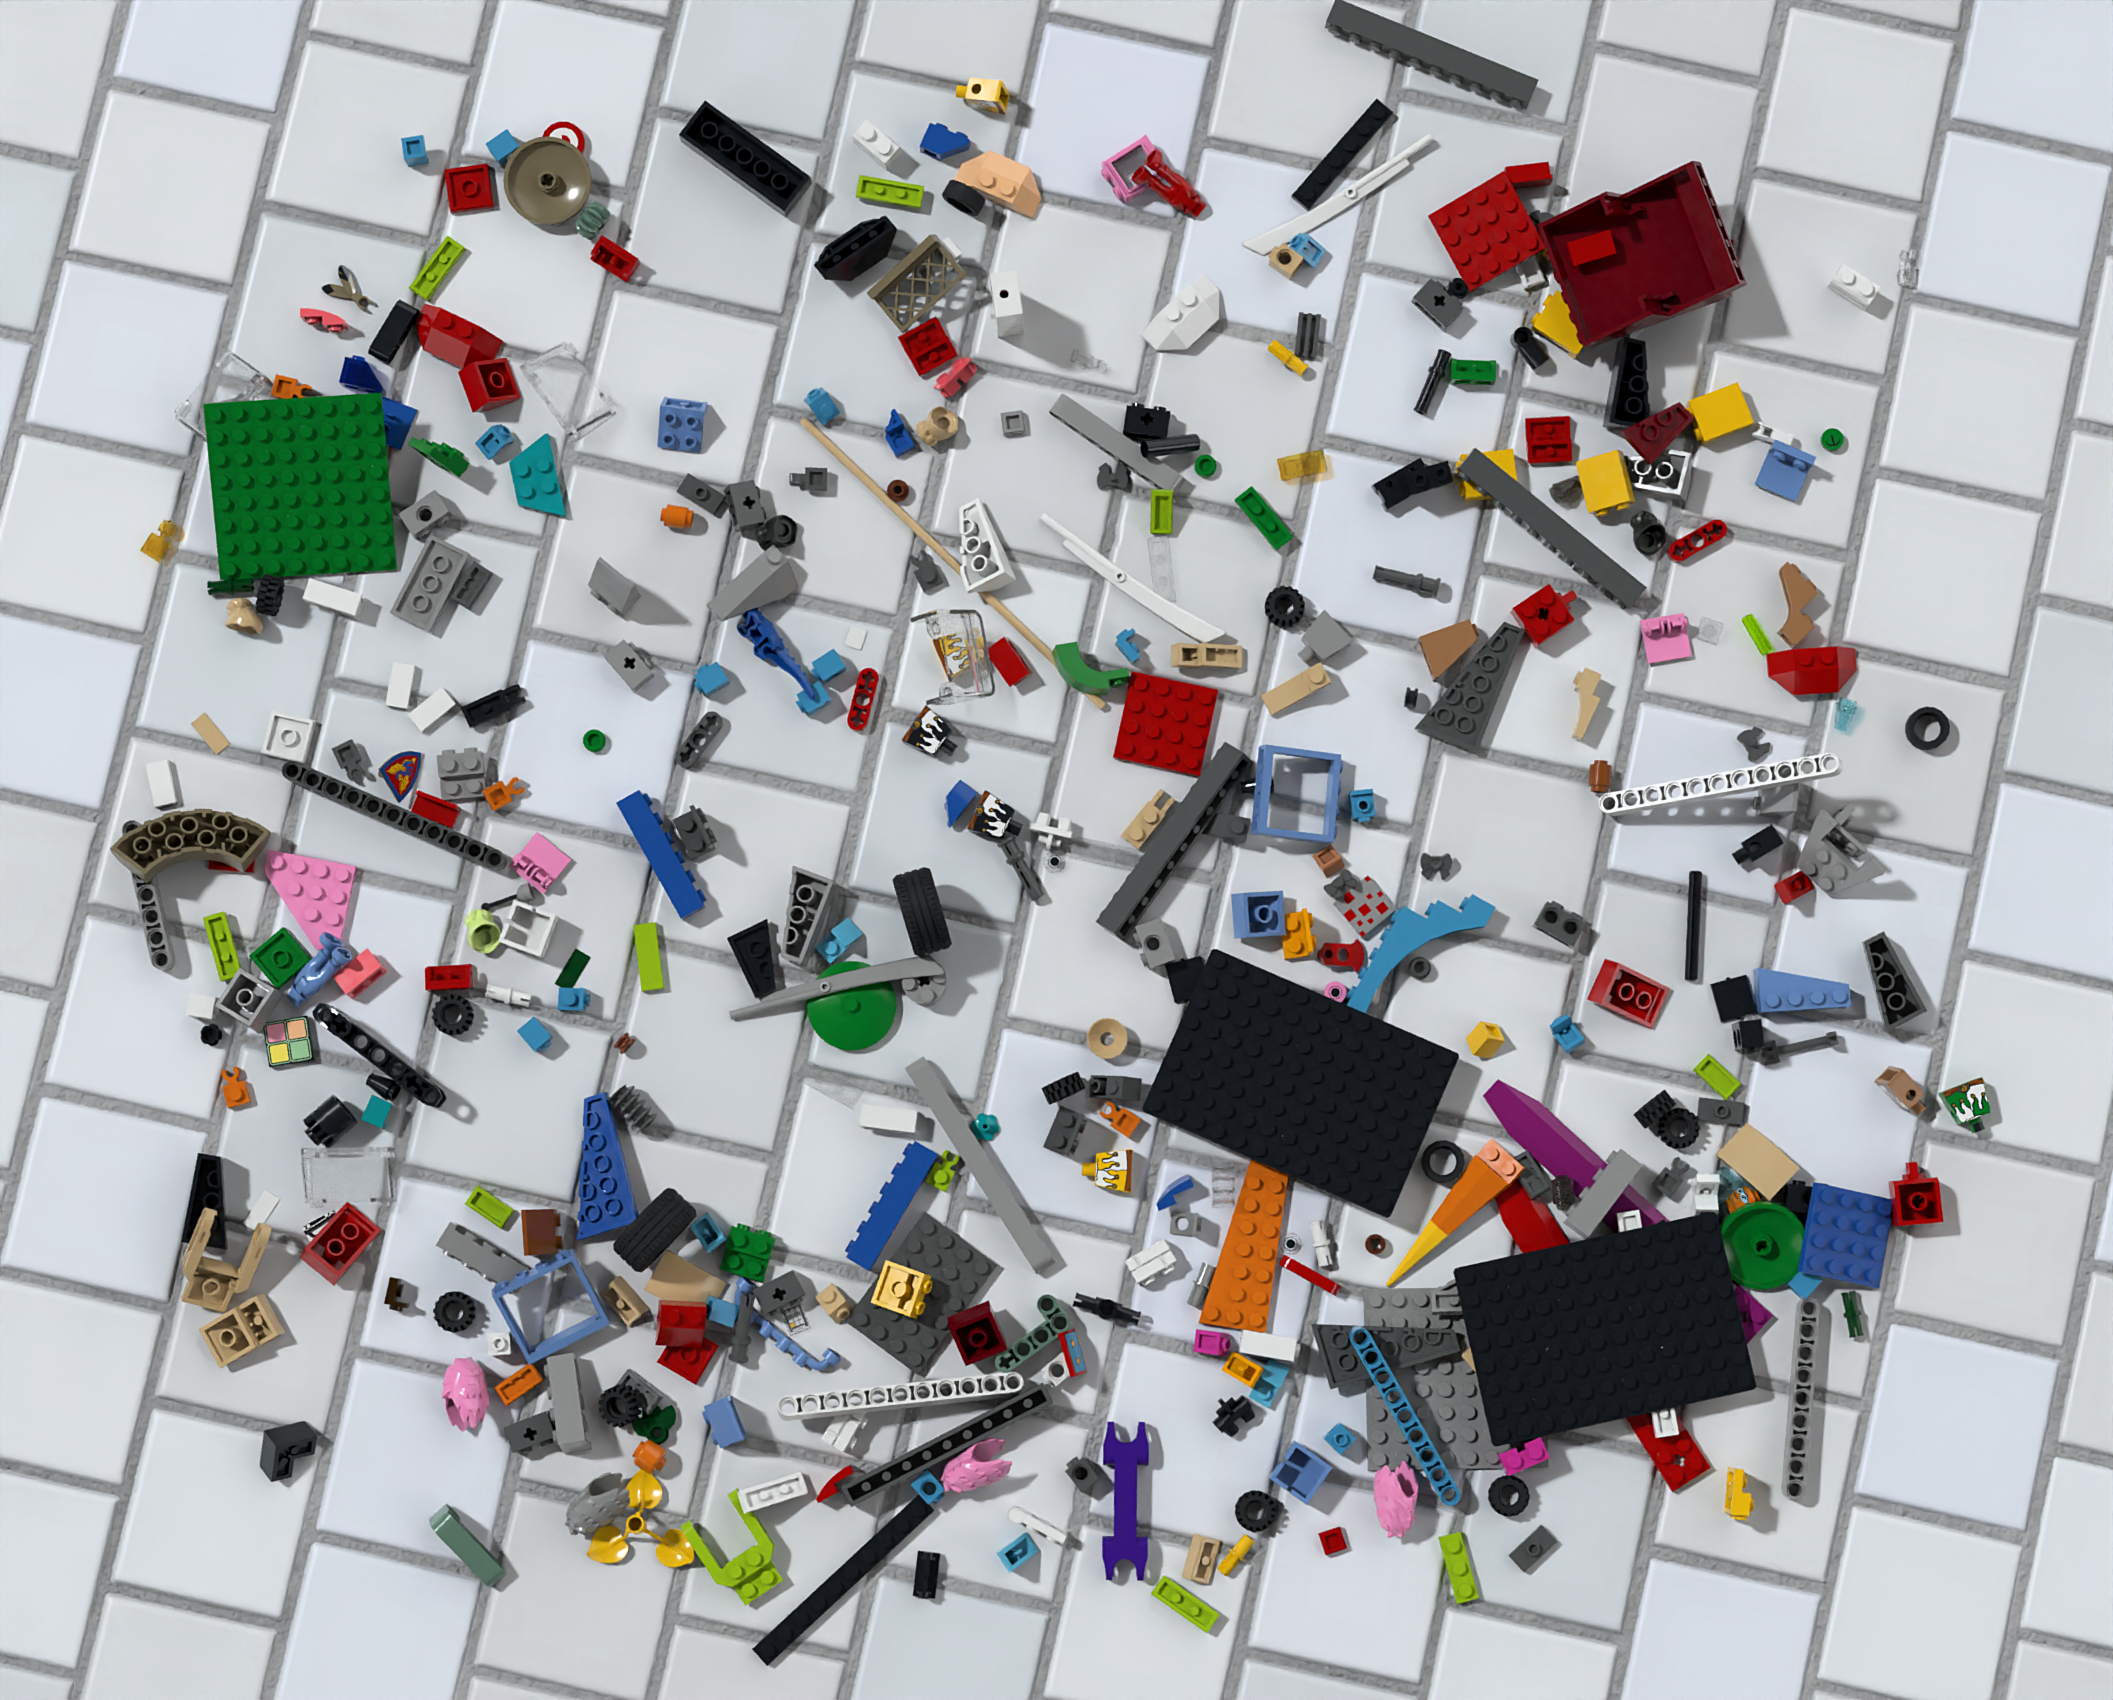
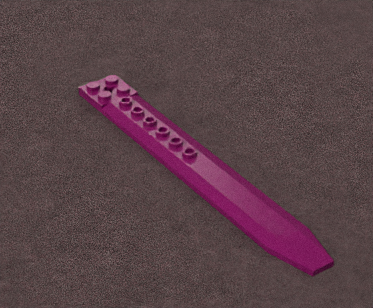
[1483,1079,1773,1344]

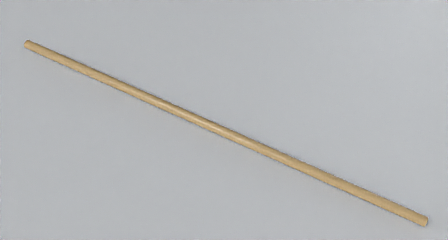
[800,417,1107,710]

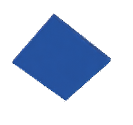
[382,396,418,450]

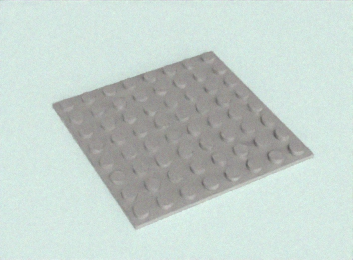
[1363,1288,1549,1471]

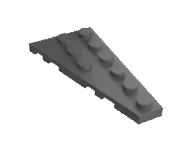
[1414,622,1524,753]
[1311,1324,1460,1389]

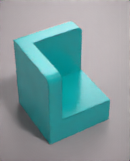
[361,1095,392,1129]

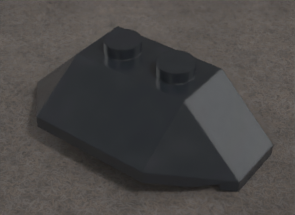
[814,216,897,281]

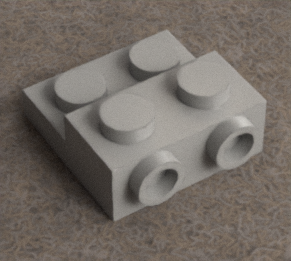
[437,747,486,801]

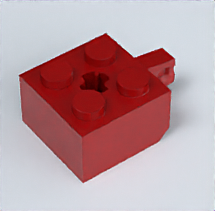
[1510,584,1577,648]
[1889,1162,1943,1226]

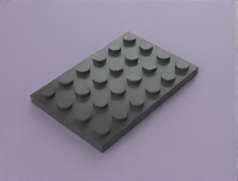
[845,1212,997,1375]

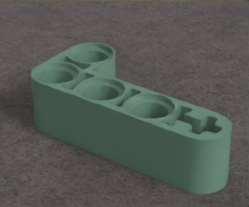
[995,1294,1070,1373]
[429,1504,507,1588]

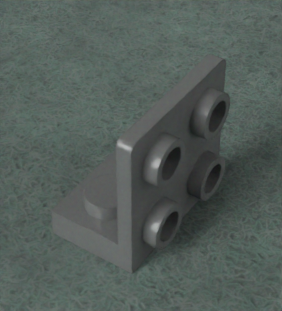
[672,805,717,860]
[1043,1106,1087,1157]

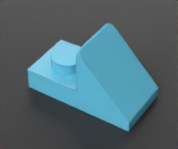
[815,918,863,964]
[1248,1358,1290,1408]

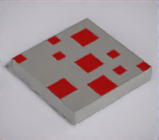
[1333,875,1396,938]

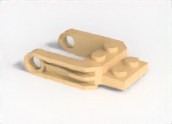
[181,1207,271,1313]

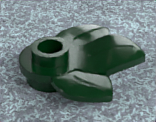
[632,1405,676,1445]

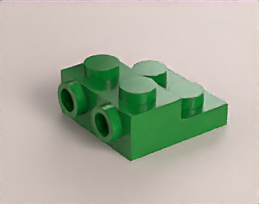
[408,437,469,478]
[720,1223,776,1282]

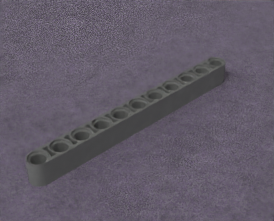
[282,760,507,871]

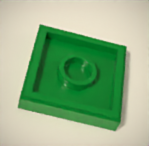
[249,927,311,990]

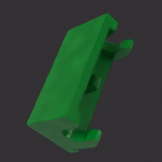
[1450,359,1496,385]

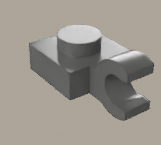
[789,467,827,491]

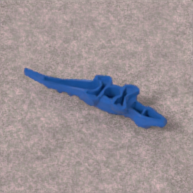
[737,608,815,700]

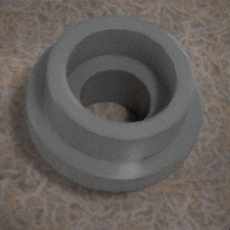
[1408,957,1431,979]

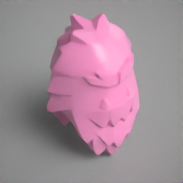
[442,1357,489,1432]
[941,1438,1012,1493]
[1374,1461,1418,1538]

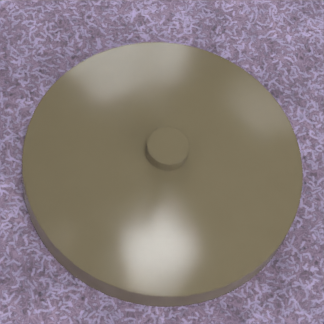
[503,136,592,225]

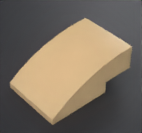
[1716,1122,1800,1201]
[644,1250,727,1320]
[199,1293,285,1368]

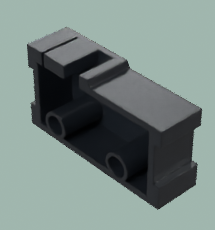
[1371,458,1424,511]

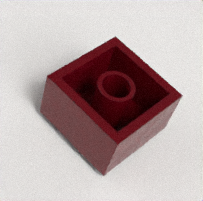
[947,1301,1008,1366]

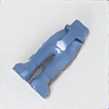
[287,932,352,1007]

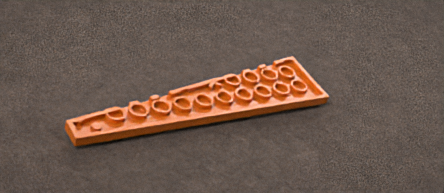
[1198,1159,1288,1333]

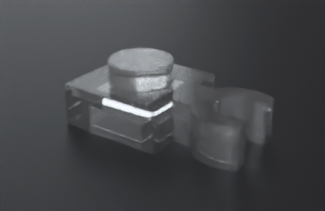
[1071,349,1109,374]

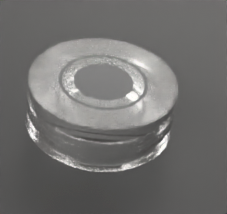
[1044,850,1066,873]
[1279,1233,1302,1255]

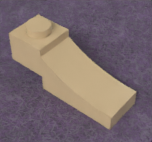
[1171,643,1242,669]
[1261,662,1331,716]
[1572,667,1601,741]

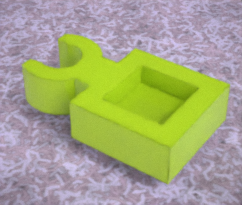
[926,1150,959,1192]

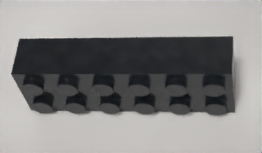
[679,101,812,218]

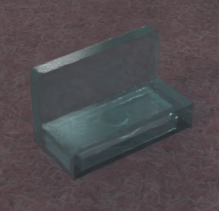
[1714,1166,1743,1203]

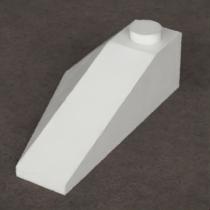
[959,498,1016,593]

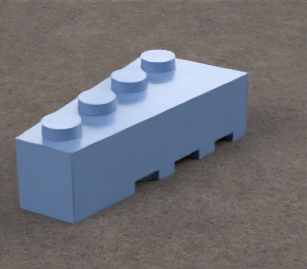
[1753,968,1851,1014]

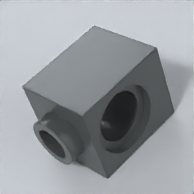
[1065,1456,1100,1493]

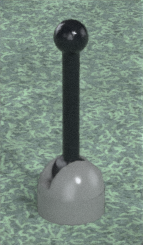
[481,883,535,911]

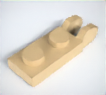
[1121,789,1175,850]

